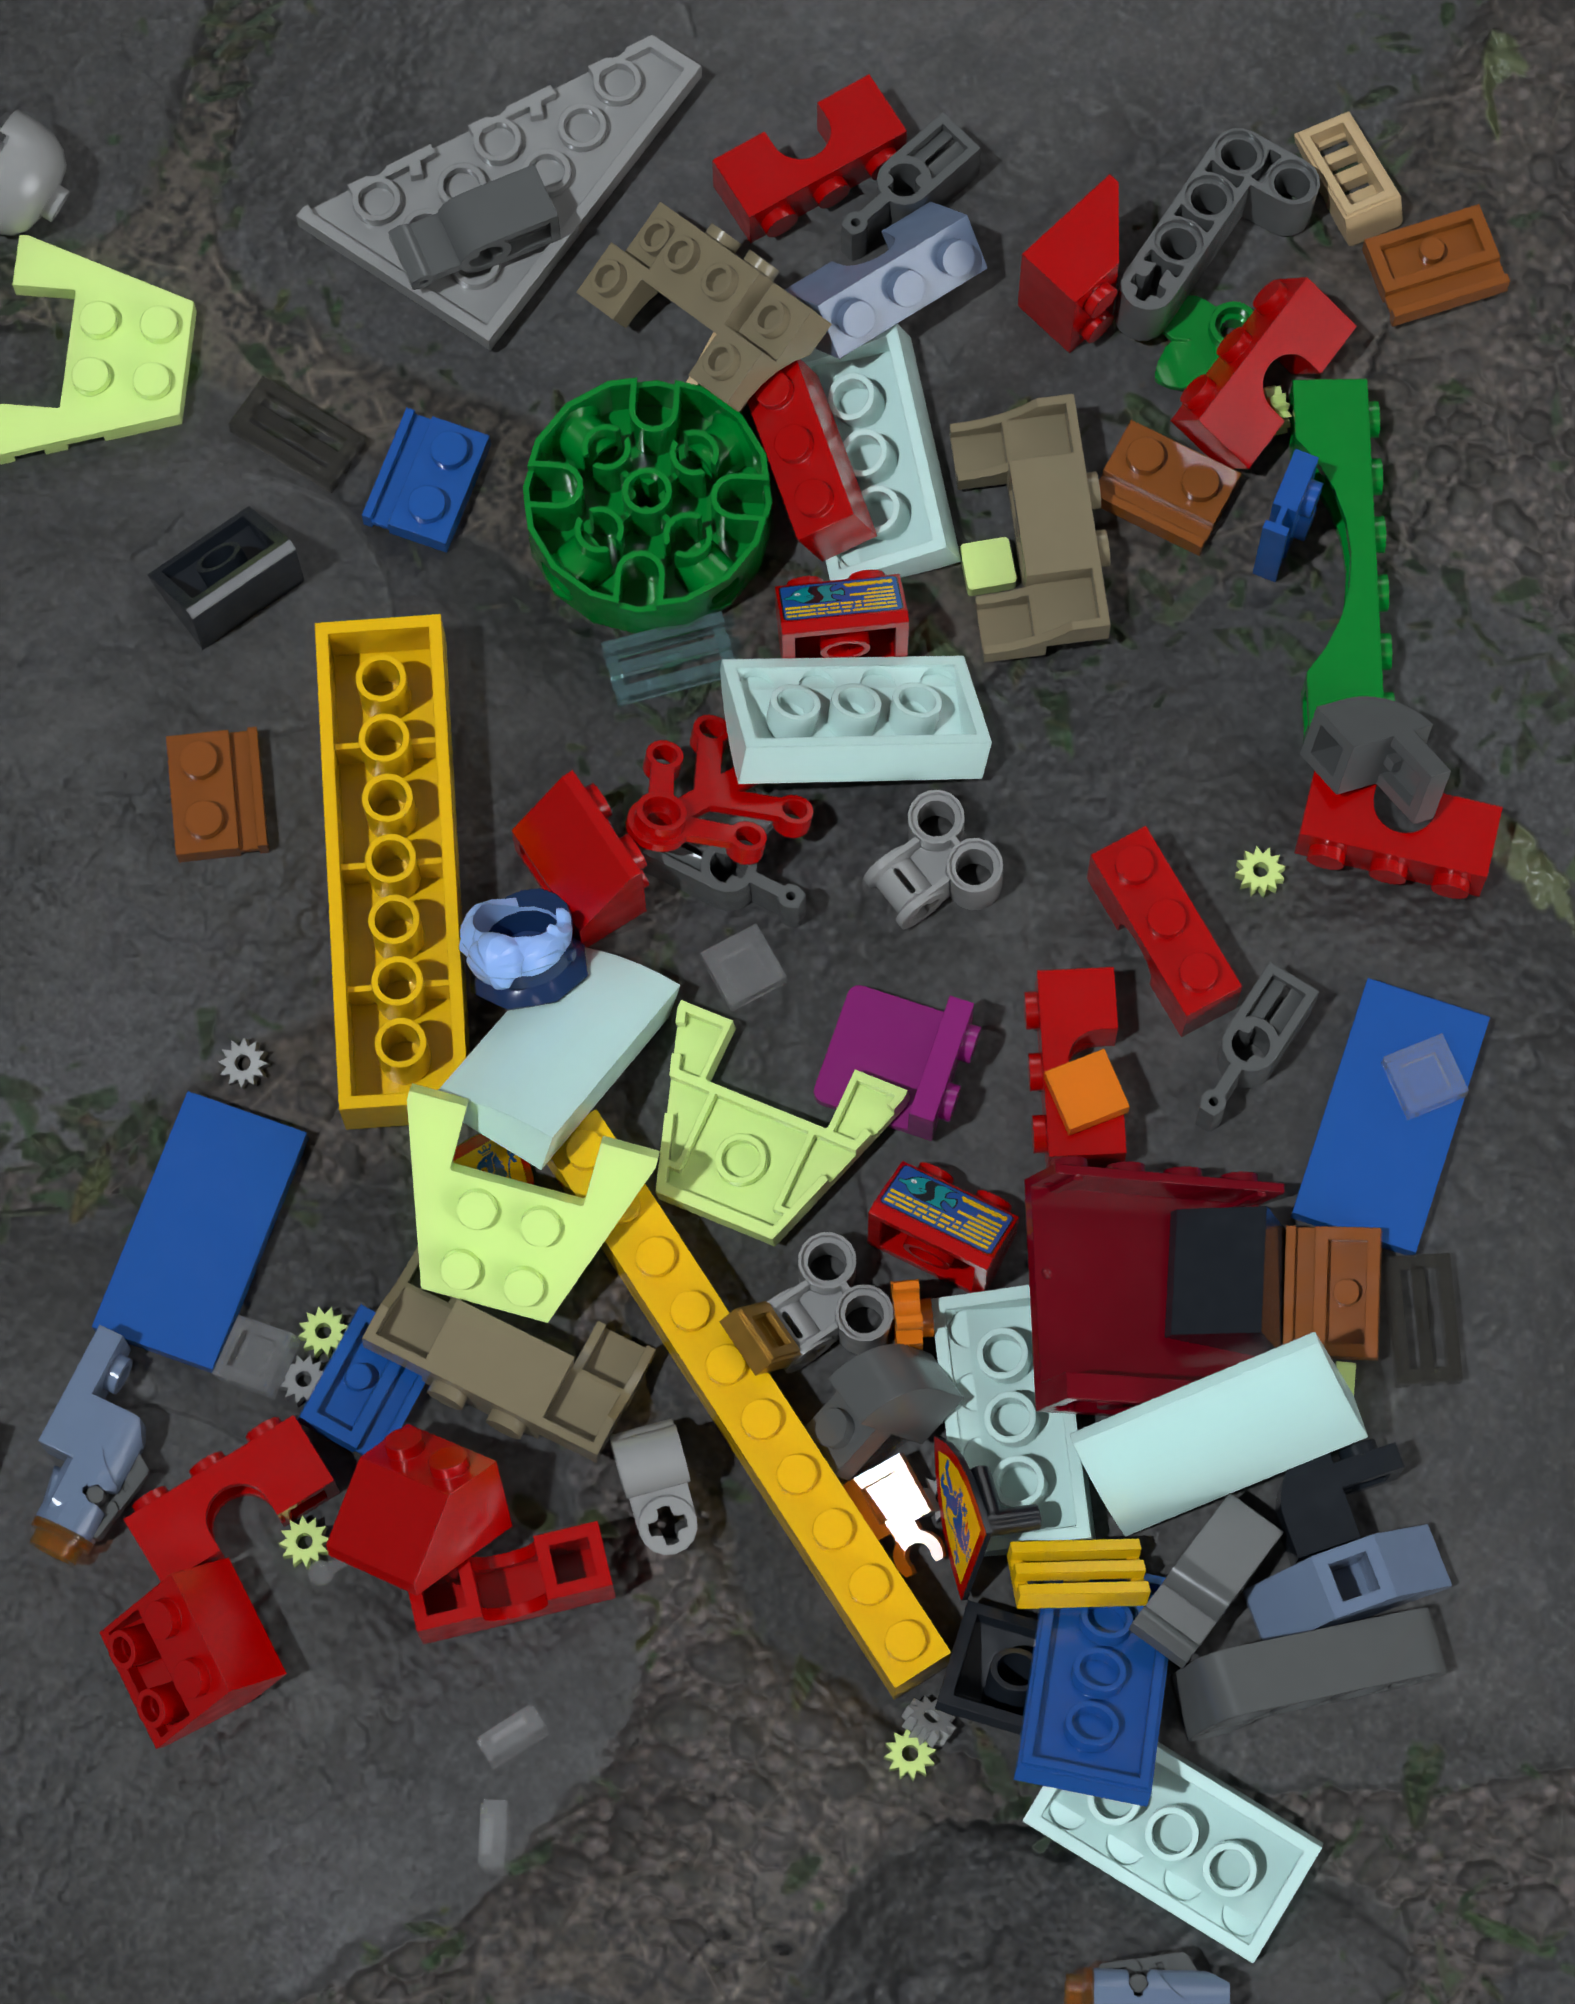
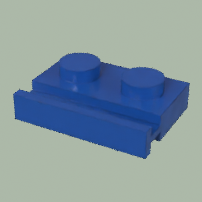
[362,407,491,553]
[1252,449,1324,582]
[297,1304,425,1455]

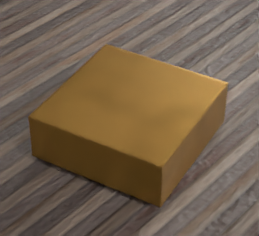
[719,1301,802,1376]

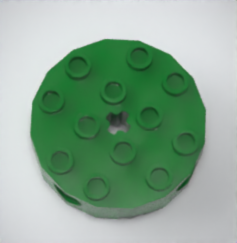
[523,377,773,635]

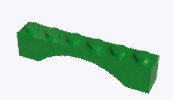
[1288,379,1395,744]

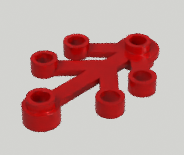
[626,714,814,865]

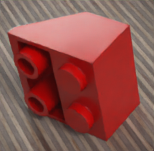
[511,770,649,948]
[99,1557,287,1749]

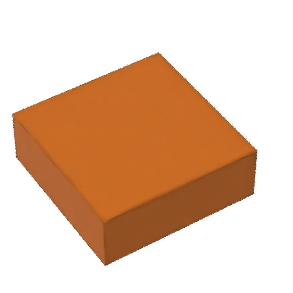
[1044,1049,1130,1136]

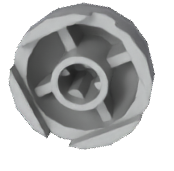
[0,109,70,236]

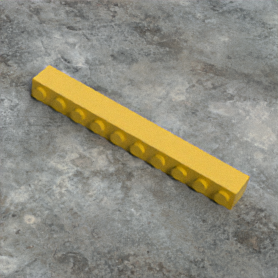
[547,1109,951,1700]

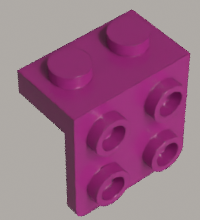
[814,985,982,1141]

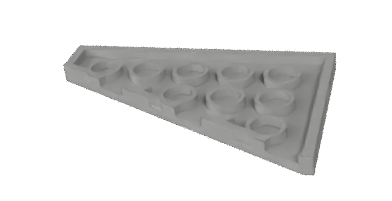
[296,35,702,351]

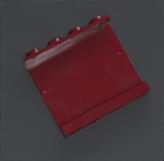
[1024,1156,1285,1416]

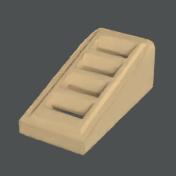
[1294,111,1403,246]

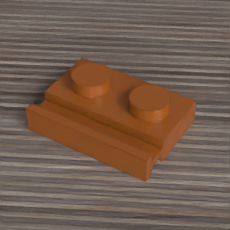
[1362,204,1510,327]
[1099,420,1242,556]
[166,726,270,863]
[1282,1225,1382,1361]

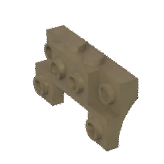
[576,202,832,412]
[949,394,1111,663]
[362,1246,656,1463]

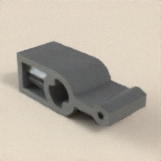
[841,112,981,261]
[388,164,561,290]
[642,840,806,927]
[1195,962,1319,1132]
[1129,1493,1283,1669]

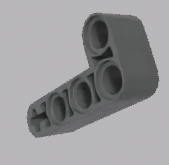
[1114,128,1320,341]
[1170,1608,1448,1742]

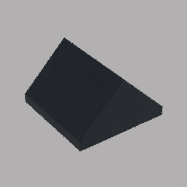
[147,506,304,650]
[1165,1206,1286,1356]
[935,1600,1037,1735]

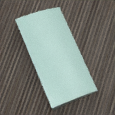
[801,323,962,581]
[720,656,992,784]
[438,947,680,1170]
[931,1285,1096,1556]
[1070,1332,1368,1537]
[1023,1742,1324,1964]

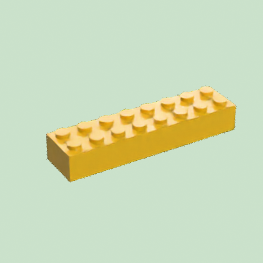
[315,614,470,1130]

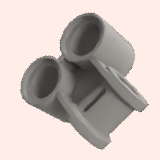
[863,790,1003,929]
[767,1232,893,1374]
[610,1418,698,1555]

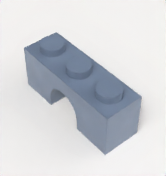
[785,201,987,359]

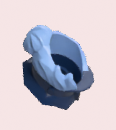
[459,888,588,1011]

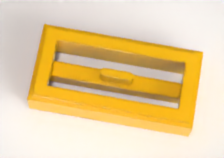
[1007,1539,1151,1609]

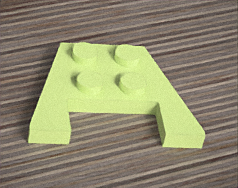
[0,235,197,465]
[655,1000,910,1246]
[407,1083,660,1323]

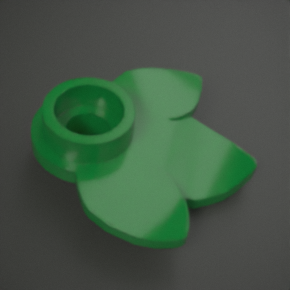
[1154,295,1254,391]

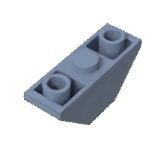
[1242,1524,1452,1641]

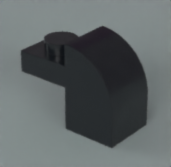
[1275,1439,1405,1566]

